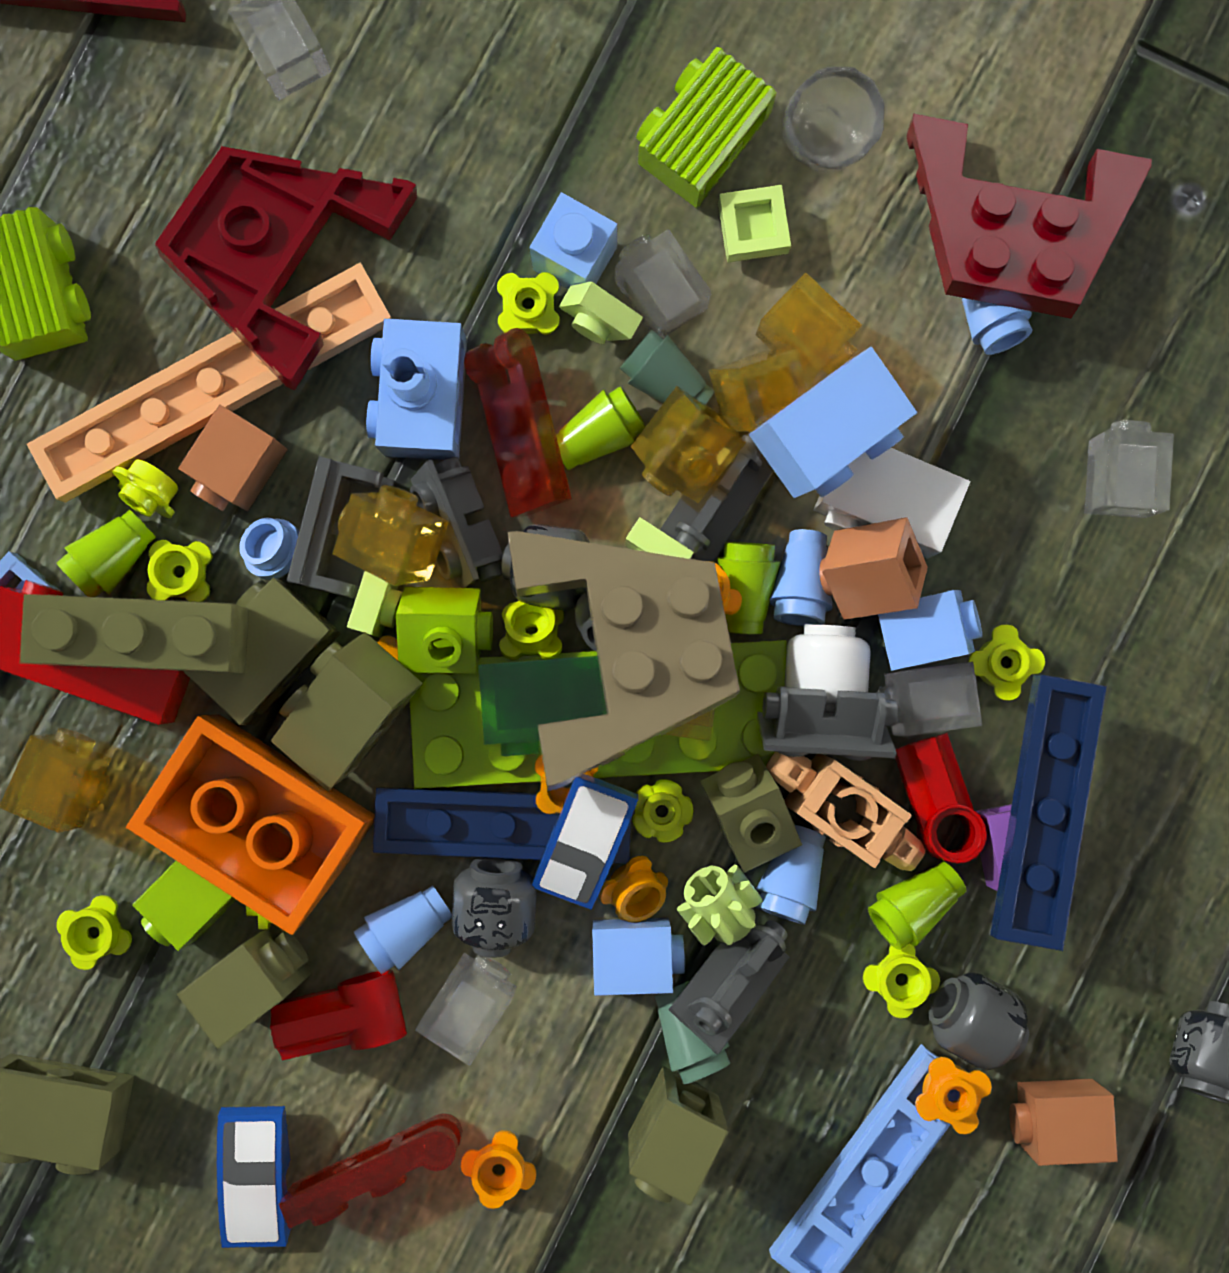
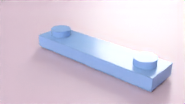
[769,1044,959,1273]

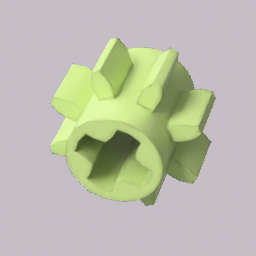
[677,865,763,945]

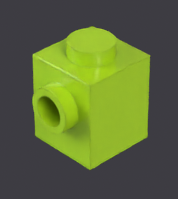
[396,587,493,674]

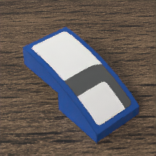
[532,774,638,910]
[217,1106,291,1248]

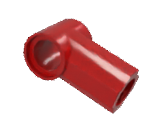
[895,733,987,863]
[270,969,407,1061]

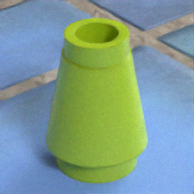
[549,386,647,470]
[56,509,156,597]
[717,542,780,634]
[868,861,967,950]

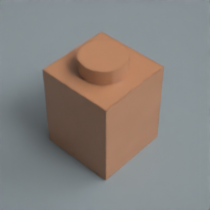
[178,404,288,511]
[819,517,928,620]
[1009,1079,1118,1166]

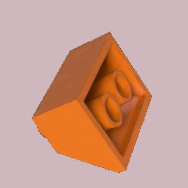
[125,714,375,935]

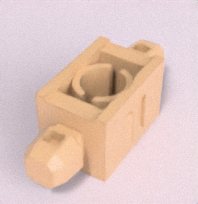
[766,751,926,871]

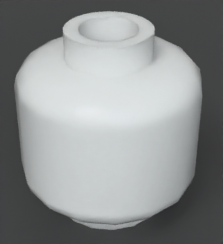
[784,624,871,712]

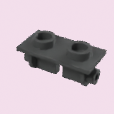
[660,430,773,562]
[410,457,503,588]
[757,686,898,761]
[668,920,790,1054]

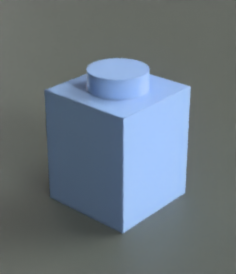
[529,192,617,289]
[878,590,982,671]
[592,918,685,996]

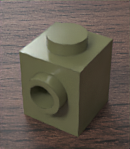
[700,754,802,873]

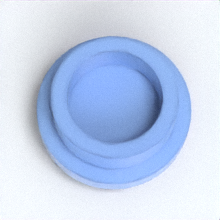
[240,518,299,580]

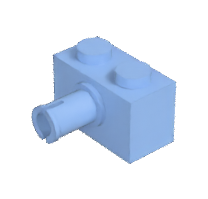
[366,319,467,460]
[748,346,917,498]

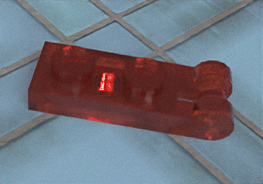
[464,328,572,518]
[278,1113,463,1229]

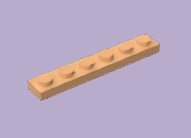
[27,262,392,503]

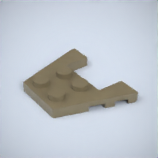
[508,531,740,791]

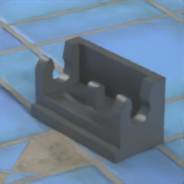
[287,456,397,600]

